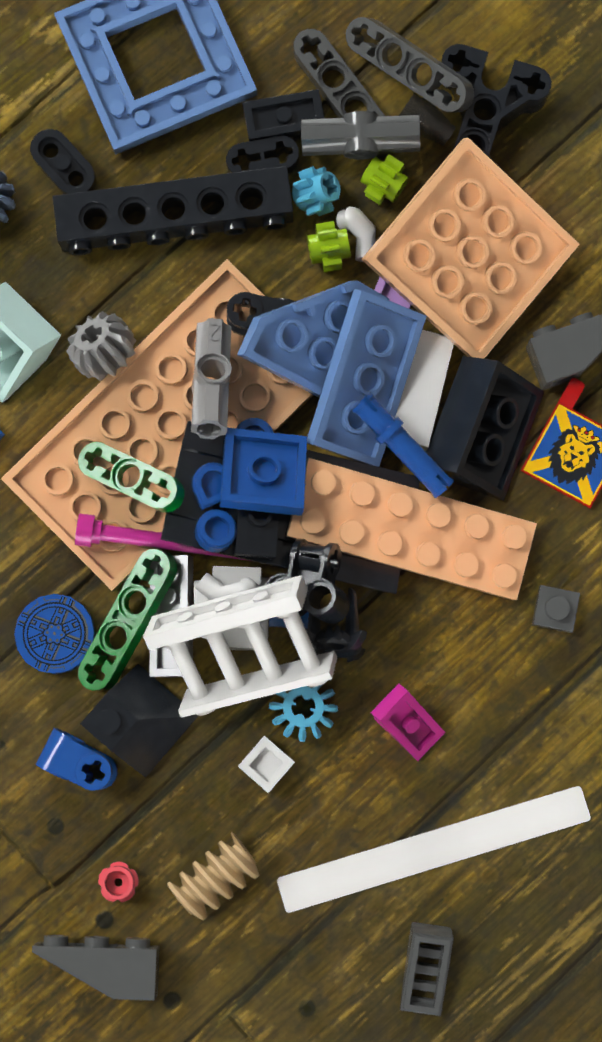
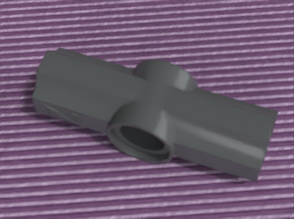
[301,111,420,160]

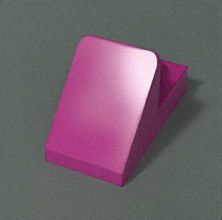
[371,684,445,761]

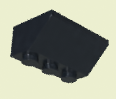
[427,356,544,501]

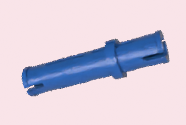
[352,392,454,498]

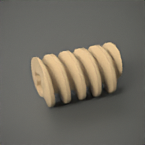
[167,832,259,920]

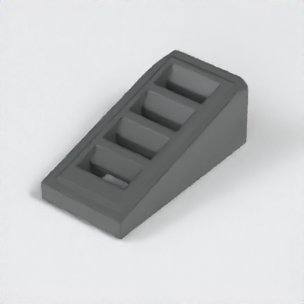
[400,922,454,1016]

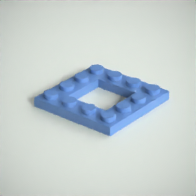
[54,0,257,155]

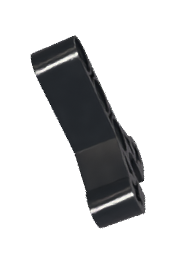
[441,44,552,157]

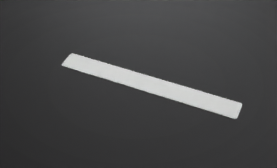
[277,786,591,913]

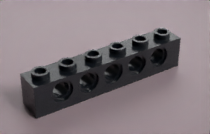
[52,166,293,255]

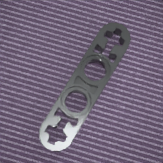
[346,17,474,113]
[294,29,391,159]

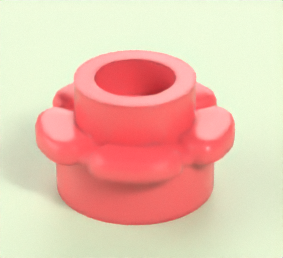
[98,862,139,902]

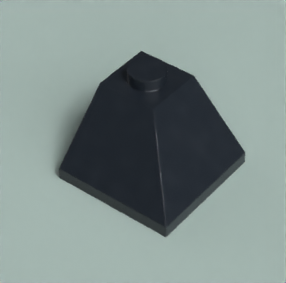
[80,664,198,777]

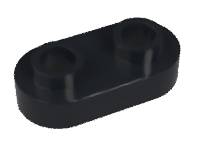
[30,129,96,194]

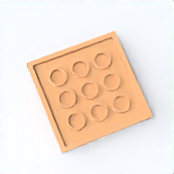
[361,137,580,359]

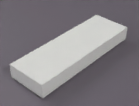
[395,330,454,451]

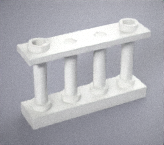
[143,575,337,718]

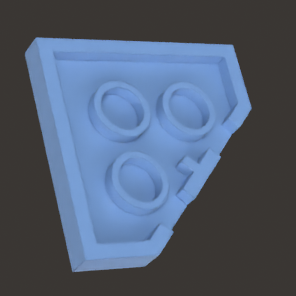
[237,281,389,398]

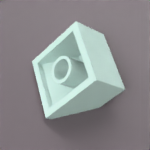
[0,282,61,403]

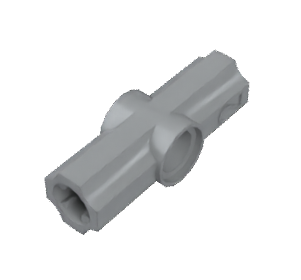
[191,318,232,439]

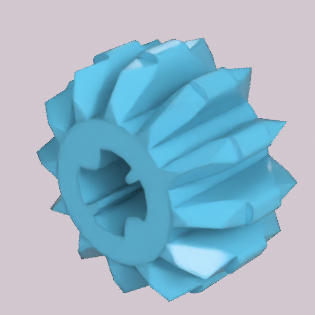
[269,684,338,742]

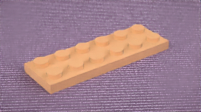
[286,458,537,600]

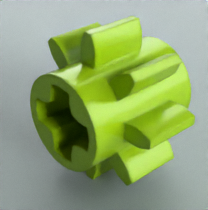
[360,154,409,205]
[307,221,351,272]

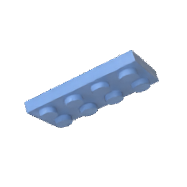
[307,289,427,467]

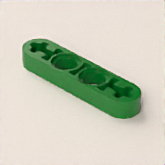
[78,549,177,691]

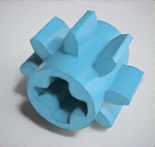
[292,166,341,216]

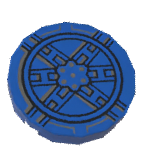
[14,594,96,674]

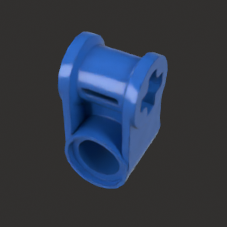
[36,728,118,791]

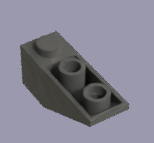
[526,312,602,390]
[32,935,160,1001]

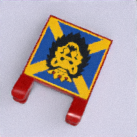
[520,378,602,509]

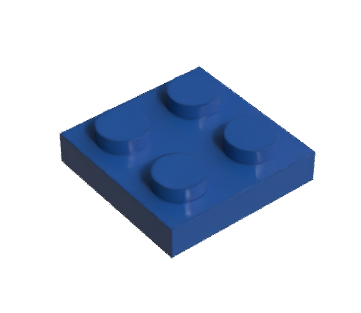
[220,428,307,516]

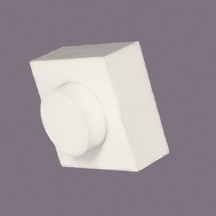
[238,736,295,793]

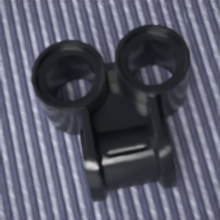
[265,538,350,624]

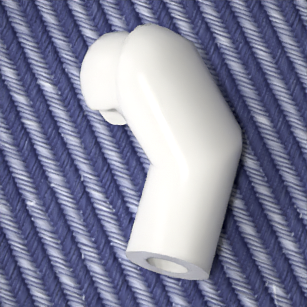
[336,206,376,262]
[195,572,258,600]

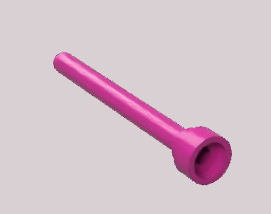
[75,513,249,561]

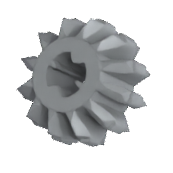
[66,311,136,381]

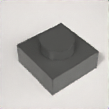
[532,585,580,633]

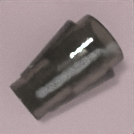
[399,93,456,146]

